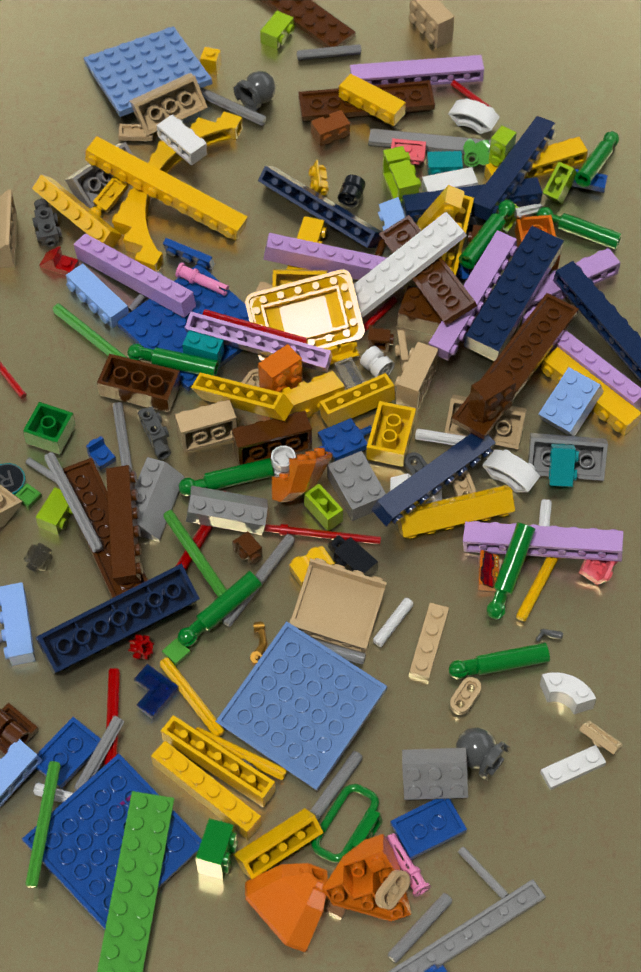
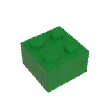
[23,402,76,455]
[196,818,238,880]

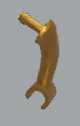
[250,621,268,663]

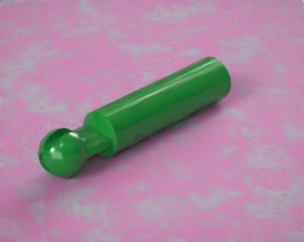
[575,131,620,187]
[459,200,516,269]
[537,207,622,250]
[127,343,219,376]
[179,458,274,496]
[486,522,536,620]
[177,571,262,647]
[449,642,550,680]

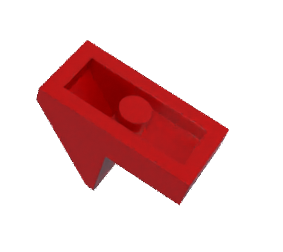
[39,246,79,275]

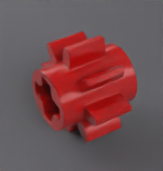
[128,635,154,660]

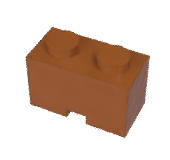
[311,110,350,146]

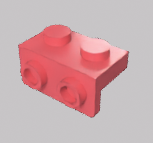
[391,138,426,165]
[579,559,618,585]

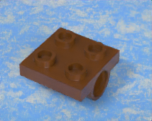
[0,702,39,756]

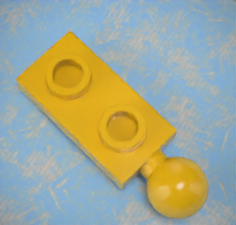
[90,176,129,217]

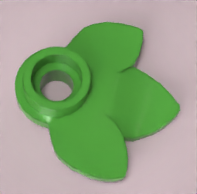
[463,138,490,168]

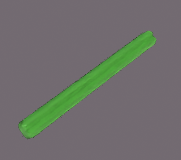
[53,303,128,358]
[163,510,227,597]
[25,761,60,888]

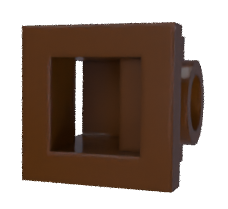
[367,325,394,352]
[232,531,263,565]

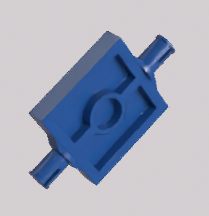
[313,418,372,462]

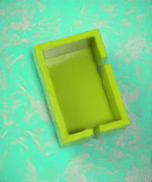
[382,146,421,204]

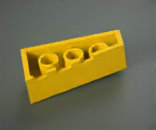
[282,371,345,418]

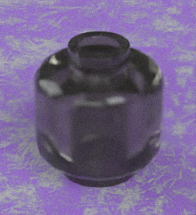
[23,542,53,573]

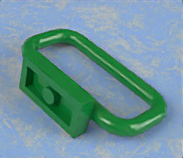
[311,784,383,863]

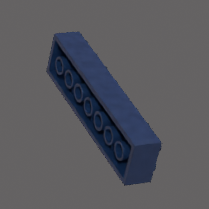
[464,226,564,361]
[35,563,200,674]

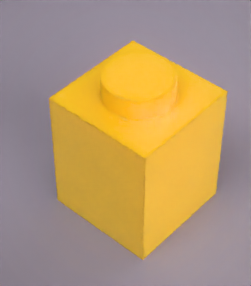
[200,47,222,75]

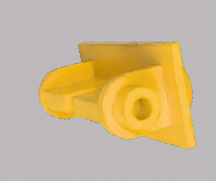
[309,160,329,195]
[324,341,359,365]

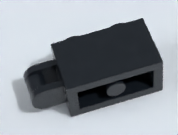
[327,535,378,577]

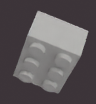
[327,451,386,521]
[402,748,468,800]

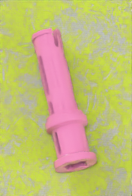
[175,262,229,296]
[386,833,431,897]

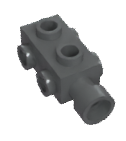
[32,199,62,247]
[138,406,171,460]

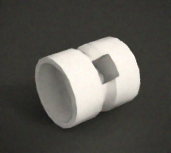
[360,346,395,377]
[271,446,296,476]

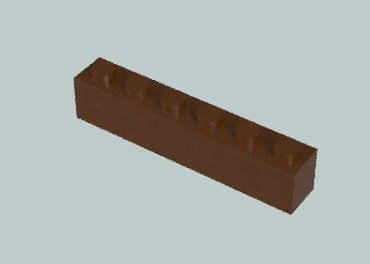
[106,465,143,585]

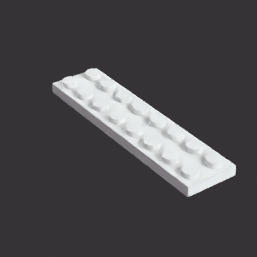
[353,212,467,318]

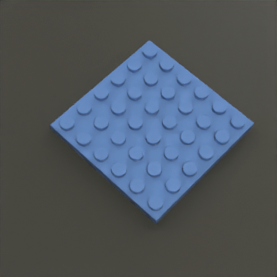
[84,26,213,117]
[215,621,388,791]

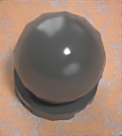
[233,71,276,111]
[456,727,510,781]

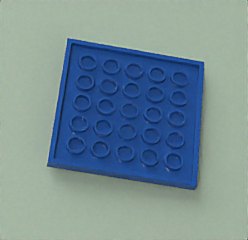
[117,265,250,392]
[22,754,202,930]

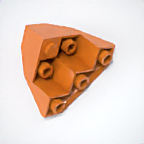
[272,448,332,502]
[323,834,411,921]
[245,863,328,952]

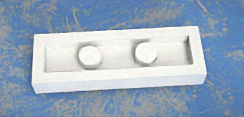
[540,745,606,790]

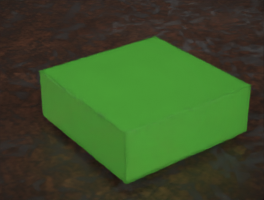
[15,483,42,509]
[162,638,191,666]

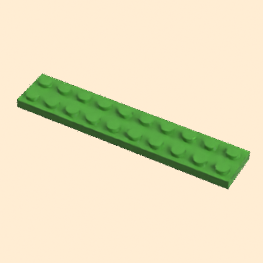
[97,791,174,972]

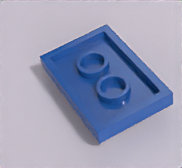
[36,717,101,789]
[390,798,467,860]

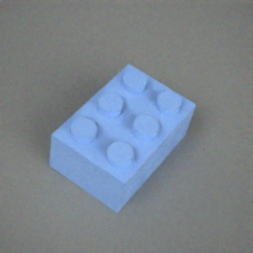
[539,367,604,436]

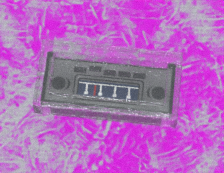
[334,357,365,389]

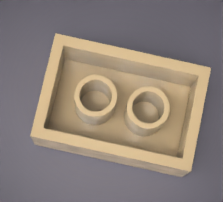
[409,0,455,48]
[395,342,439,412]
[175,400,237,453]

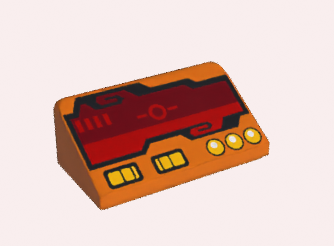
[478,550,499,592]

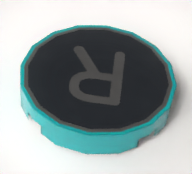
[0,463,26,495]

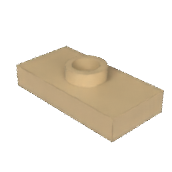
[118,124,153,141]
[395,330,409,371]
[579,721,623,754]

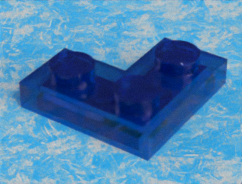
[134,664,179,720]

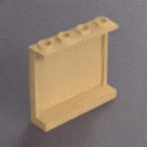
[289,558,387,653]

